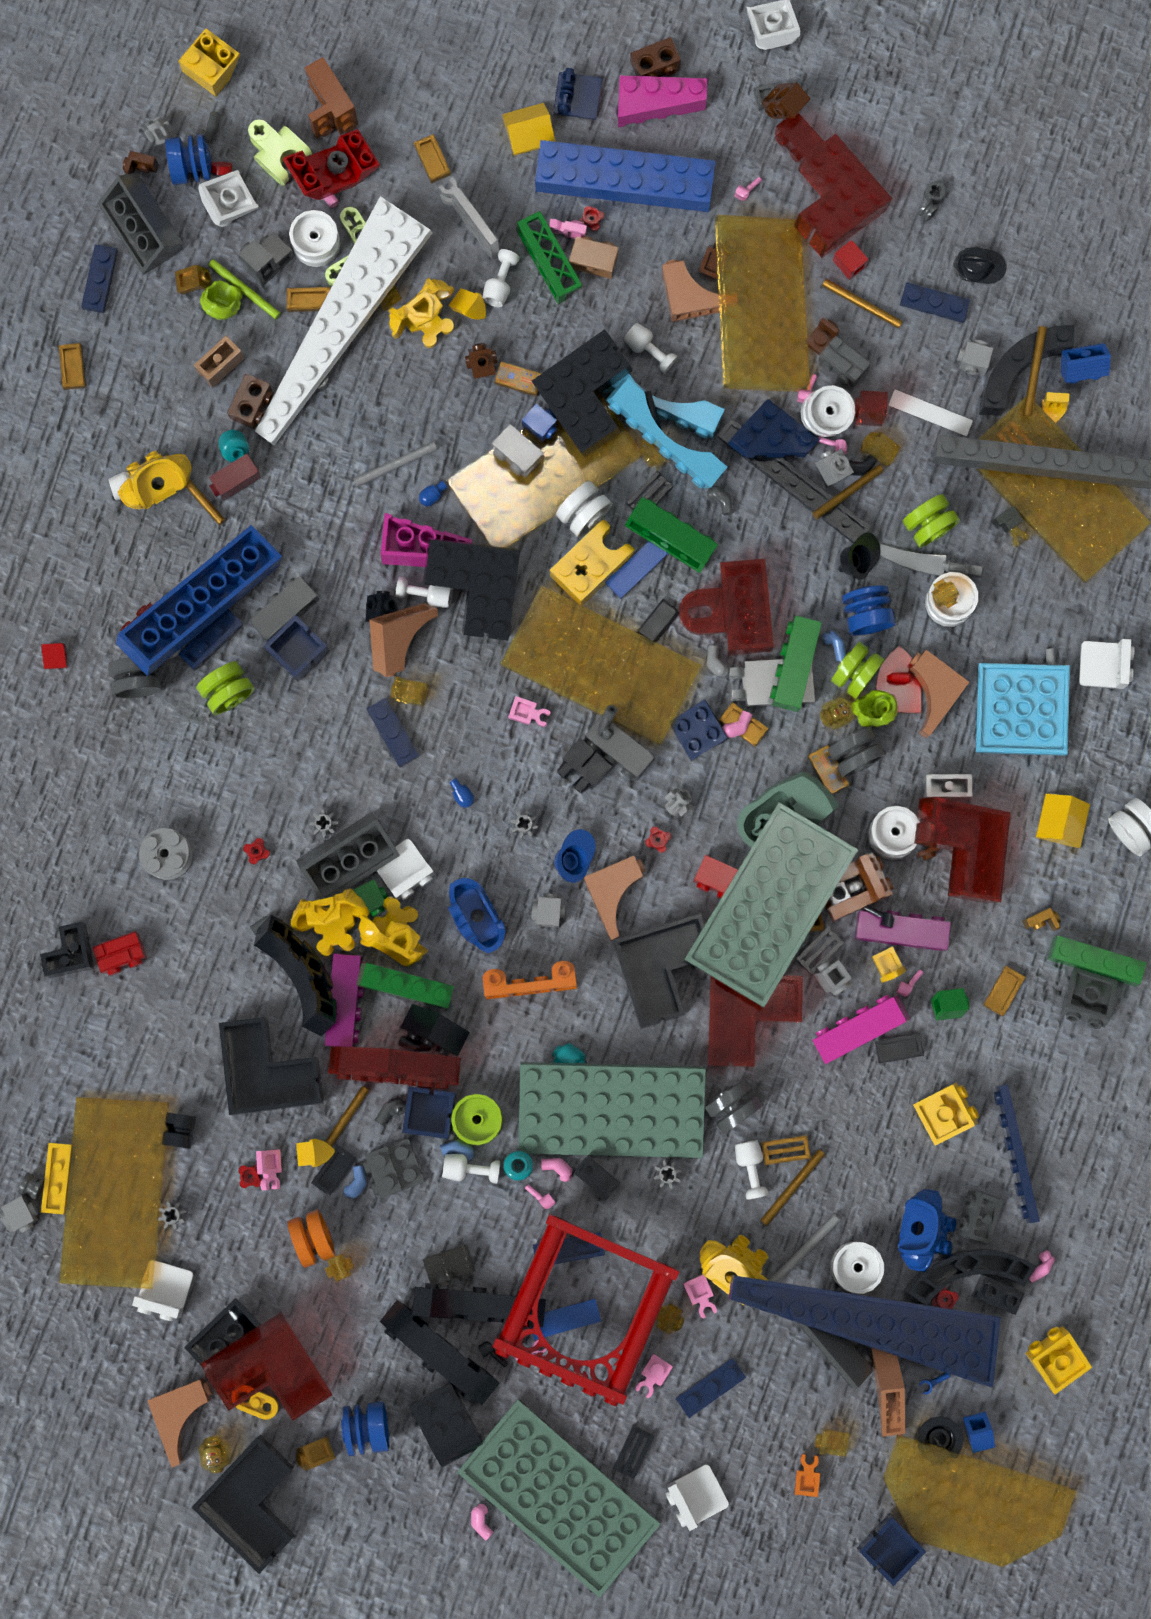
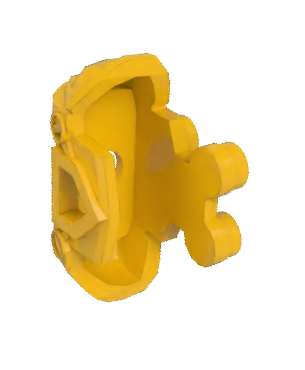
[388,278,454,348]
[117,450,192,510]
[290,889,370,956]
[358,897,428,967]
[700,1235,769,1305]

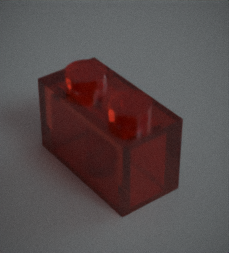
[775,113,825,166]
[854,390,888,426]

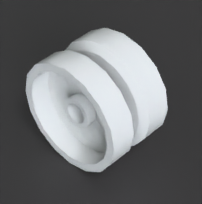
[289,210,341,267]
[800,385,855,437]
[556,481,613,538]
[925,572,978,627]
[1108,798,1151,856]
[867,806,922,860]
[830,1242,884,1294]

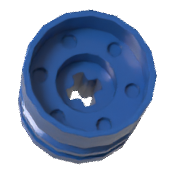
[165,134,212,185]
[842,585,896,636]
[341,1401,390,1456]

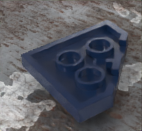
[728,399,820,458]

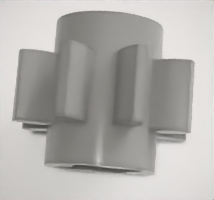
[144,117,173,145]
[664,788,693,817]
[309,809,339,839]
[510,810,538,839]
[653,1160,682,1189]
[158,1201,187,1230]

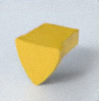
[448,288,486,320]
[1041,392,1069,425]
[872,946,907,983]
[296,1139,335,1167]

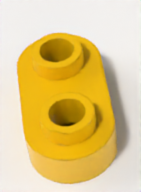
[233,1386,279,1420]

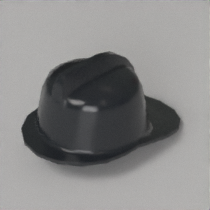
[953,247,1006,284]
[838,532,880,580]

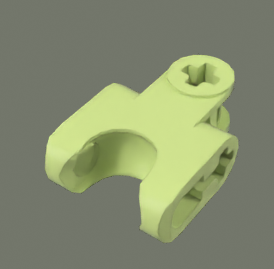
[248,120,312,186]

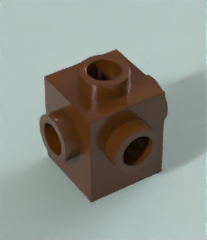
[465,343,498,379]

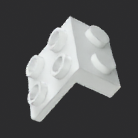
[1079,639,1134,689]
[377,839,435,900]
[132,1260,193,1321]
[665,1465,729,1531]

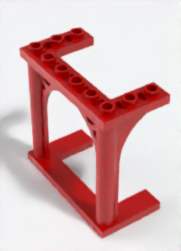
[492,1214,679,1407]

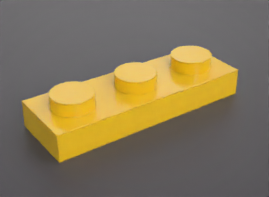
[41,1143,73,1214]

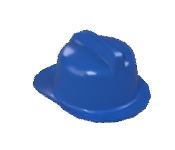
[554,829,596,883]

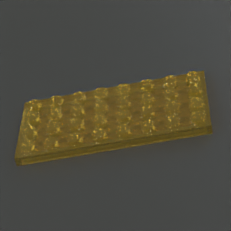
[715,215,810,392]
[446,394,643,547]
[975,397,1151,584]
[500,585,701,746]
[59,1097,169,1289]

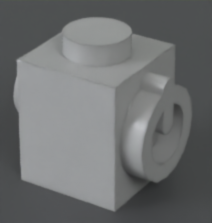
[957,340,993,375]
[815,449,854,486]
[532,894,565,928]
[813,959,852,995]
[0,1196,39,1233]

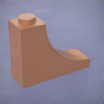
[661,260,738,322]
[369,603,438,677]
[909,650,969,738]
[584,856,645,941]
[872,1348,905,1437]
[147,1378,213,1468]

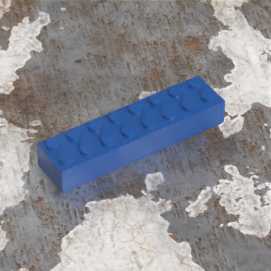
[535,140,715,212]
[116,525,282,676]

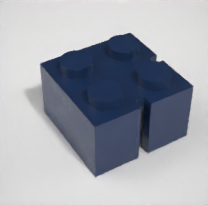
[263,614,330,682]
[402,1086,456,1139]
[857,1514,926,1586]

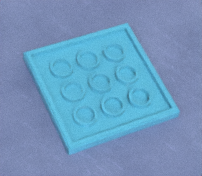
[976,663,1070,756]

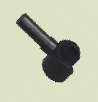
[864,905,895,928]
[478,1341,508,1368]

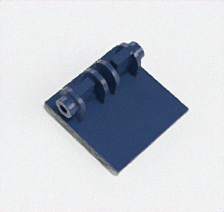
[553,68,602,120]
[669,699,728,761]

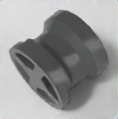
[18,1172,44,1201]

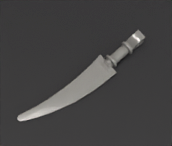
[879,543,983,576]

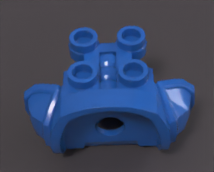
[447,878,505,954]
[898,1189,956,1272]

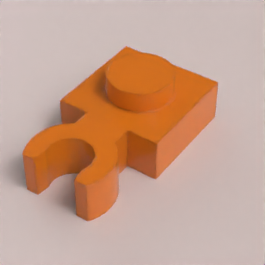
[794,1453,820,1497]

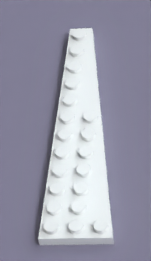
[255,196,432,445]

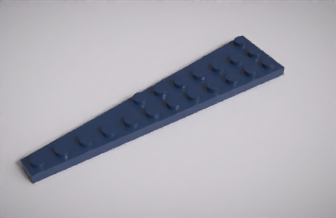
[728,1275,1001,1388]

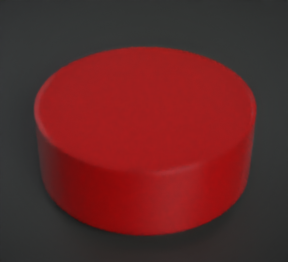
[211,162,232,175]

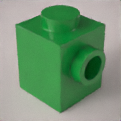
[354,880,388,917]
[931,988,970,1021]

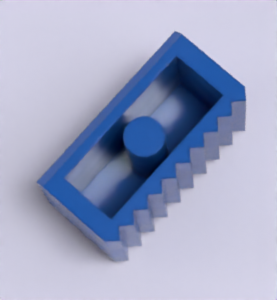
[1060,343,1111,384]

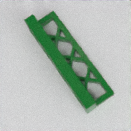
[516,211,582,304]

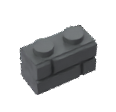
[818,335,871,388]

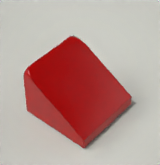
[41,643,67,669]

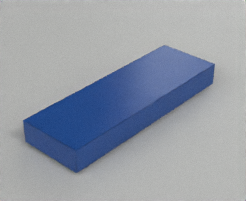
[605,541,669,599]
[531,1298,601,1340]

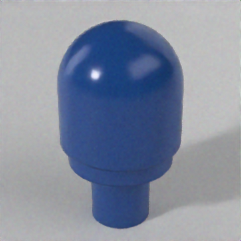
[419,481,448,507]
[449,778,474,808]

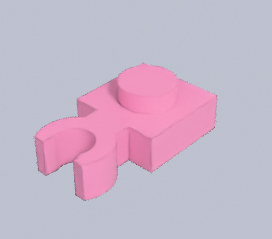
[549,219,587,239]
[508,696,551,727]
[256,1149,282,1190]
[683,1274,717,1319]
[636,1353,673,1398]

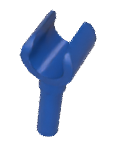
[919,1373,950,1394]

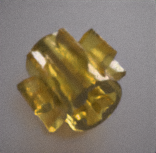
[931,579,959,608]
[324,1254,354,1282]
[656,1303,684,1335]

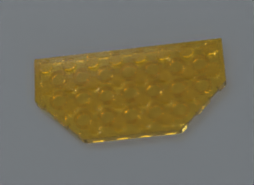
[883,1434,1076,1567]

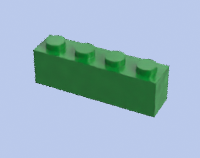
[625,497,718,573]
[769,616,822,712]
[1047,935,1147,986]
[356,963,454,1008]

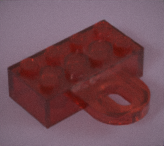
[679,558,774,656]

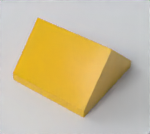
[502,103,556,156]
[1035,794,1090,849]

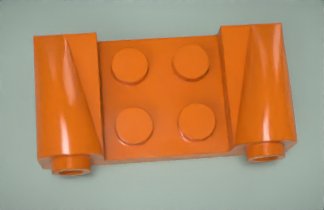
[483,961,577,1000]

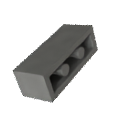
[249,576,319,642]
[585,715,655,780]

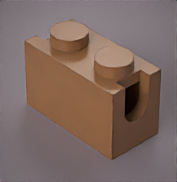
[569,236,618,279]
[194,336,245,388]

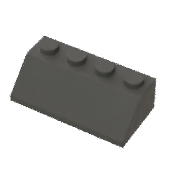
[98,173,183,274]
[295,812,400,899]
[797,1323,874,1390]

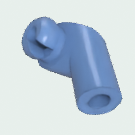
[822,631,847,661]
[440,1139,474,1161]
[344,1165,367,1198]

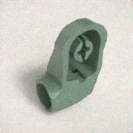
[737,772,839,847]

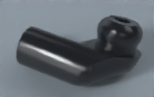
[849,454,877,476]
[398,1035,432,1052]

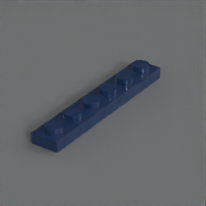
[994,1084,1040,1223]

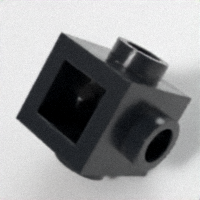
[365,591,399,623]

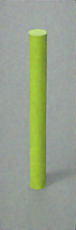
[209,259,281,320]

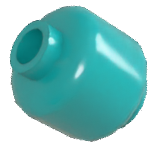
[218,429,249,463]
[552,1043,587,1063]
[503,1151,534,1181]

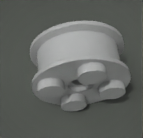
[139,828,193,880]

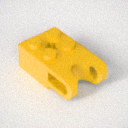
[550,520,635,607]

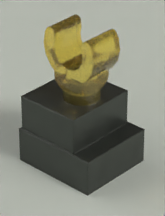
[992,506,1029,547]

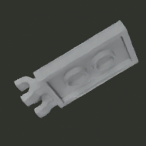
[438,177,499,260]
[729,659,815,707]

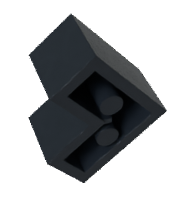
[40,922,94,978]
[400,1004,470,1057]

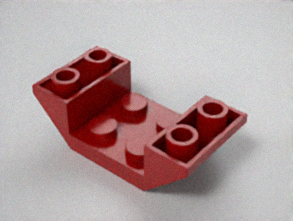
[283,129,380,200]

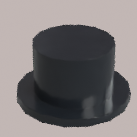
[916,1416,964,1464]

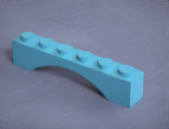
[603,374,725,439]
[606,378,727,489]

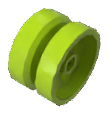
[902,494,961,548]
[831,641,885,699]
[196,661,255,715]
[451,1094,503,1145]

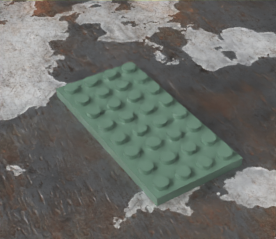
[684,802,858,1008]
[519,1062,706,1158]
[457,1399,660,1598]

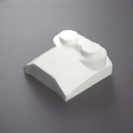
[747,0,800,50]
[198,170,259,227]

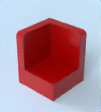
[833,241,869,280]

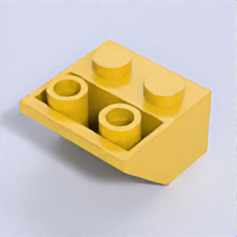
[178,28,240,97]

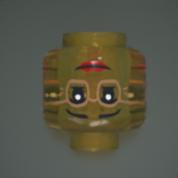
[820,697,853,730]
[198,1436,230,1473]

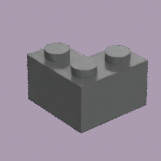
[239,232,294,287]

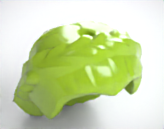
[200,280,243,320]
[851,690,898,727]

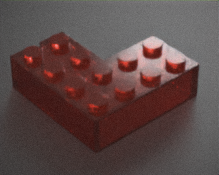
[793,134,893,258]
[914,796,1011,903]
[707,975,803,1068]
[328,1046,461,1089]
[201,1312,333,1421]

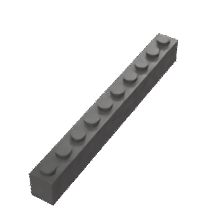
[933,434,1151,489]

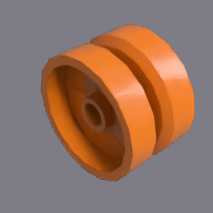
[287,1209,336,1268]

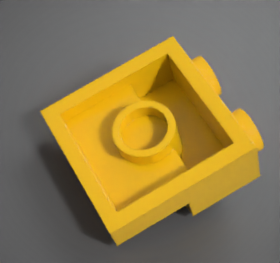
[913,1082,979,1146]
[1025,1326,1092,1395]

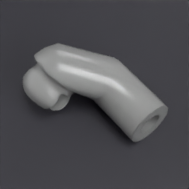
[706,645,729,677]

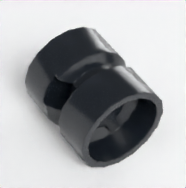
[161,1112,196,1149]

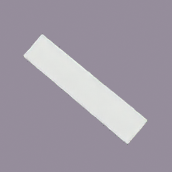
[889,390,973,436]

